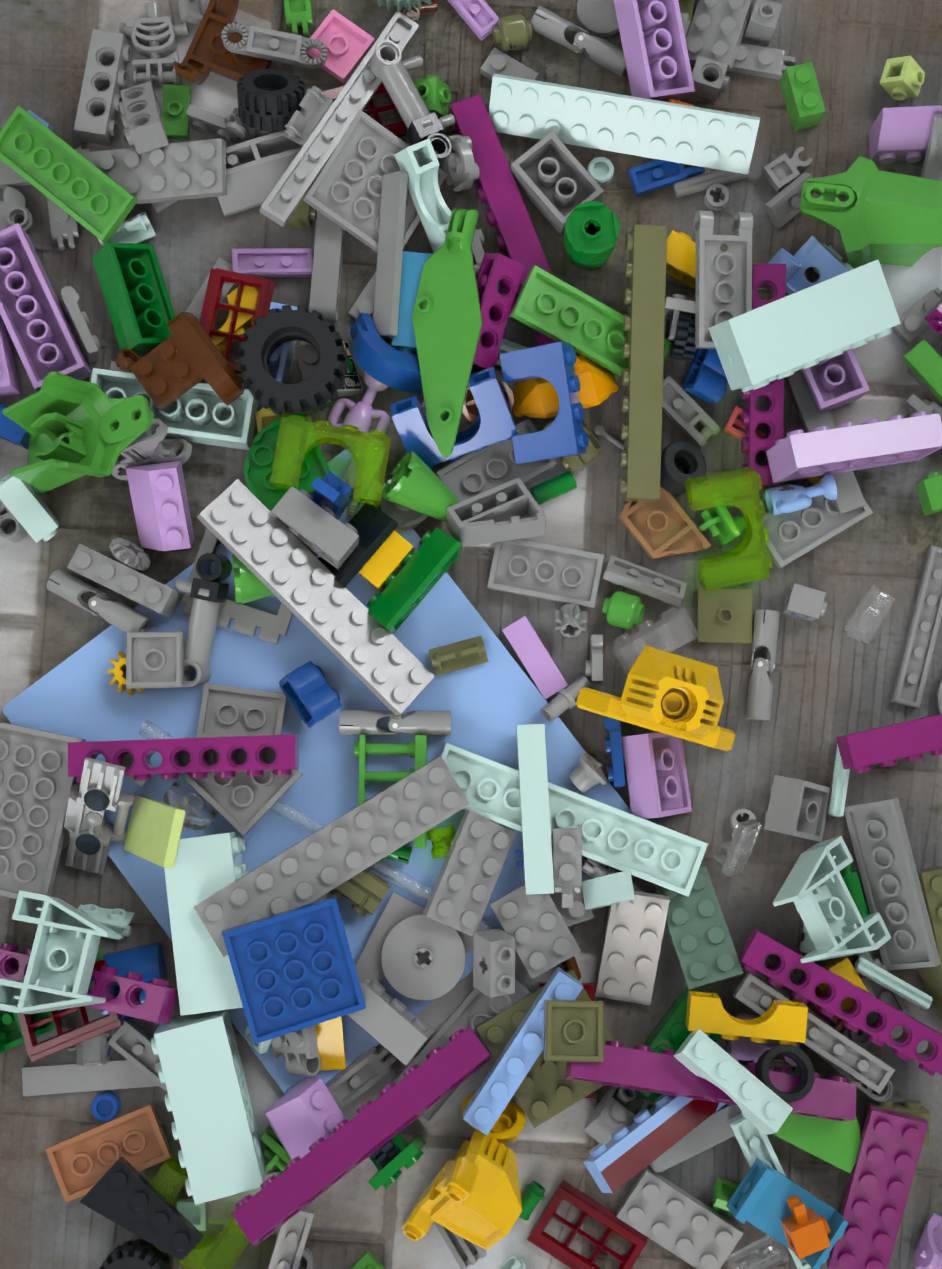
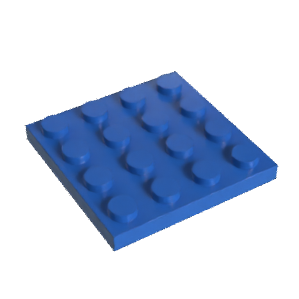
[222,896,366,1045]

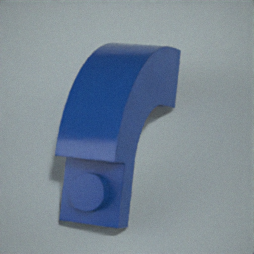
[349,313,423,394]
[311,471,352,520]

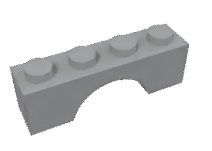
[67,544,183,619]

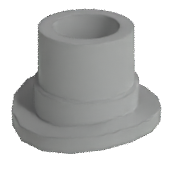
[569,753,608,793]

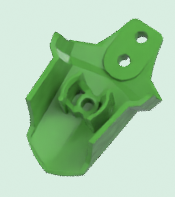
[799,156,942,269]
[2,371,154,494]

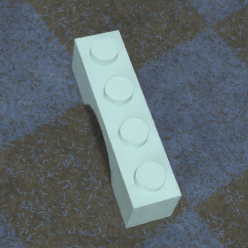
[394,139,452,253]
[674,1029,793,1135]

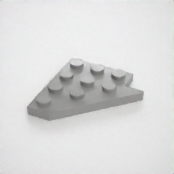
[178,736,303,836]

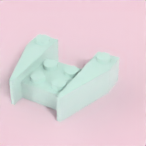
[773,836,891,963]
[0,890,121,1014]

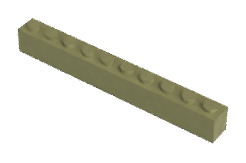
[618,224,667,502]

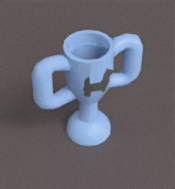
[763,473,838,516]

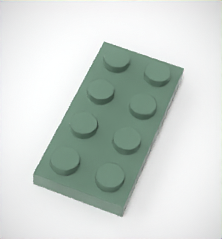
[653,866,743,991]

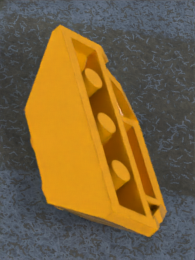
[512,355,619,418]

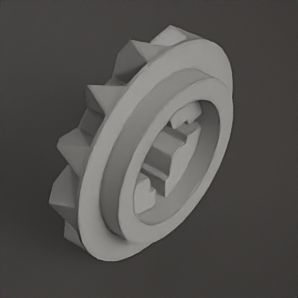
[109,538,151,570]

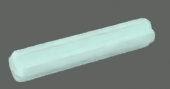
[828,744,850,817]
[854,957,933,1010]

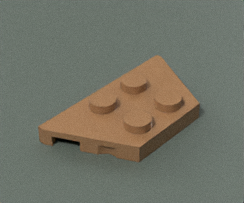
[619,486,712,560]

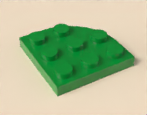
[244,413,331,512]

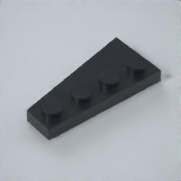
[80,1156,204,1261]

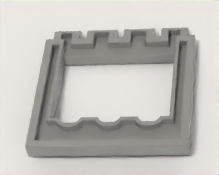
[181,528,293,644]

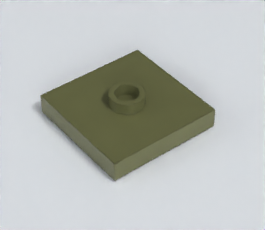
[696,588,752,644]
[544,1000,604,1062]

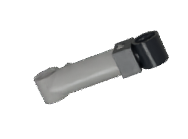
[370,40,455,169]
[174,553,232,687]

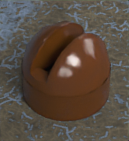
[116,348,140,373]

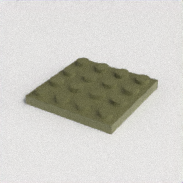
[476,969,615,1128]

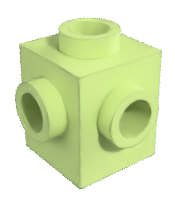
[880,55,925,101]

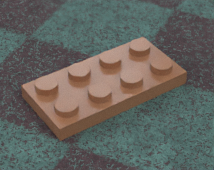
[45,1102,173,1203]

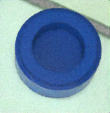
[91,1091,121,1122]

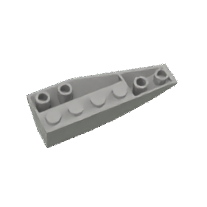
[217,130,303,217]

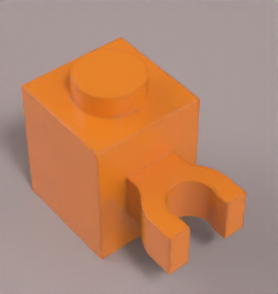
[780,1195,831,1259]

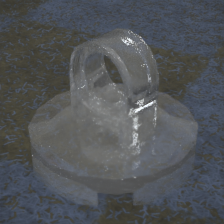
[163,779,218,833]

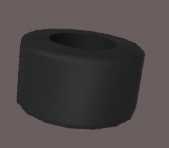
[660,441,707,494]

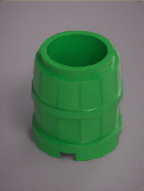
[563,201,620,270]

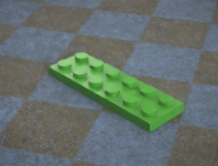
[0,105,138,243]
[510,265,672,377]

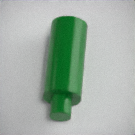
[530,470,577,505]
[840,864,869,917]

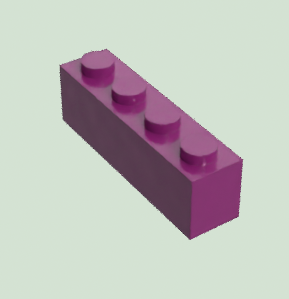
[836,714,942,773]

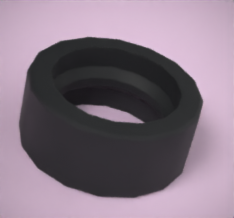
[755,1044,815,1104]

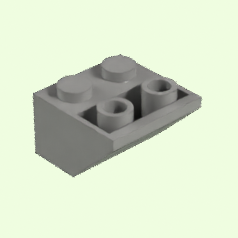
[583,1086,656,1144]

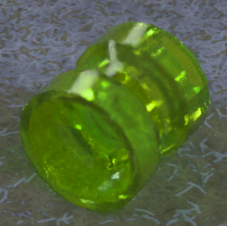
[426,825,455,859]

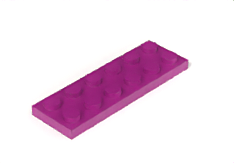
[826,1106,928,1269]

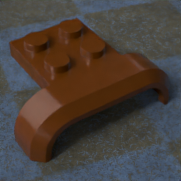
[173,0,272,85]
[130,311,246,411]

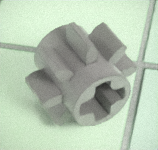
[554,604,587,637]

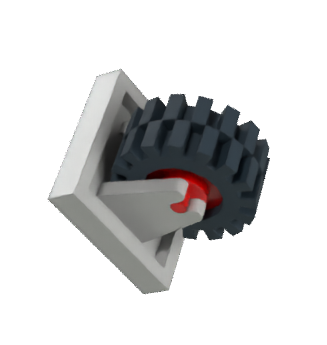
[665,294,696,362]

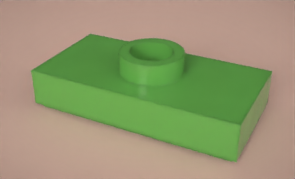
[162,84,191,139]

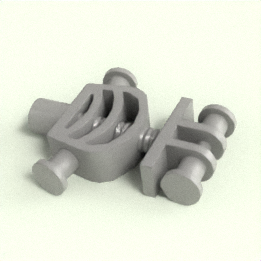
[119,2,189,86]

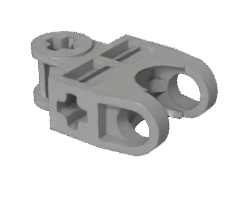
[111,418,192,480]

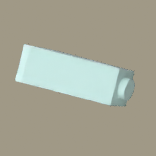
[0,467,59,543]

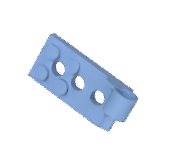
[767,235,850,295]

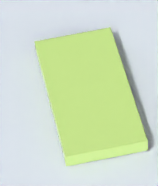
[123,795,186,869]

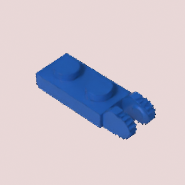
[627,159,705,197]
[603,716,625,787]

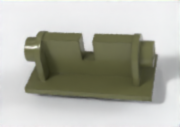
[429,636,489,676]

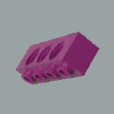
[472,253,525,370]

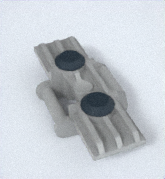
[64,757,134,875]

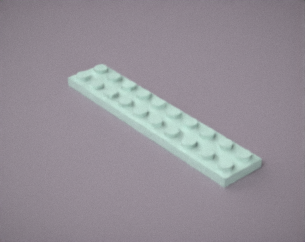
[488,74,760,175]
[441,743,708,897]

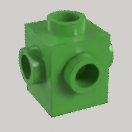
[413,75,451,118]

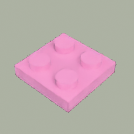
[307,9,375,84]

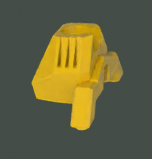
[576,645,736,752]
[402,1131,522,1250]

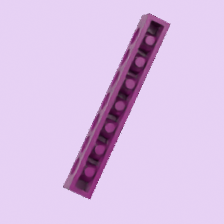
[740,264,786,486]
[68,734,299,783]
[738,927,942,1076]
[0,942,178,1024]

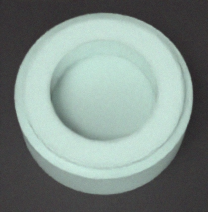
[587,157,614,186]

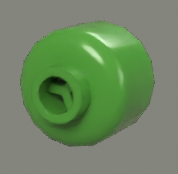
[602,591,645,630]

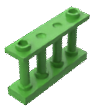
[354,735,427,848]

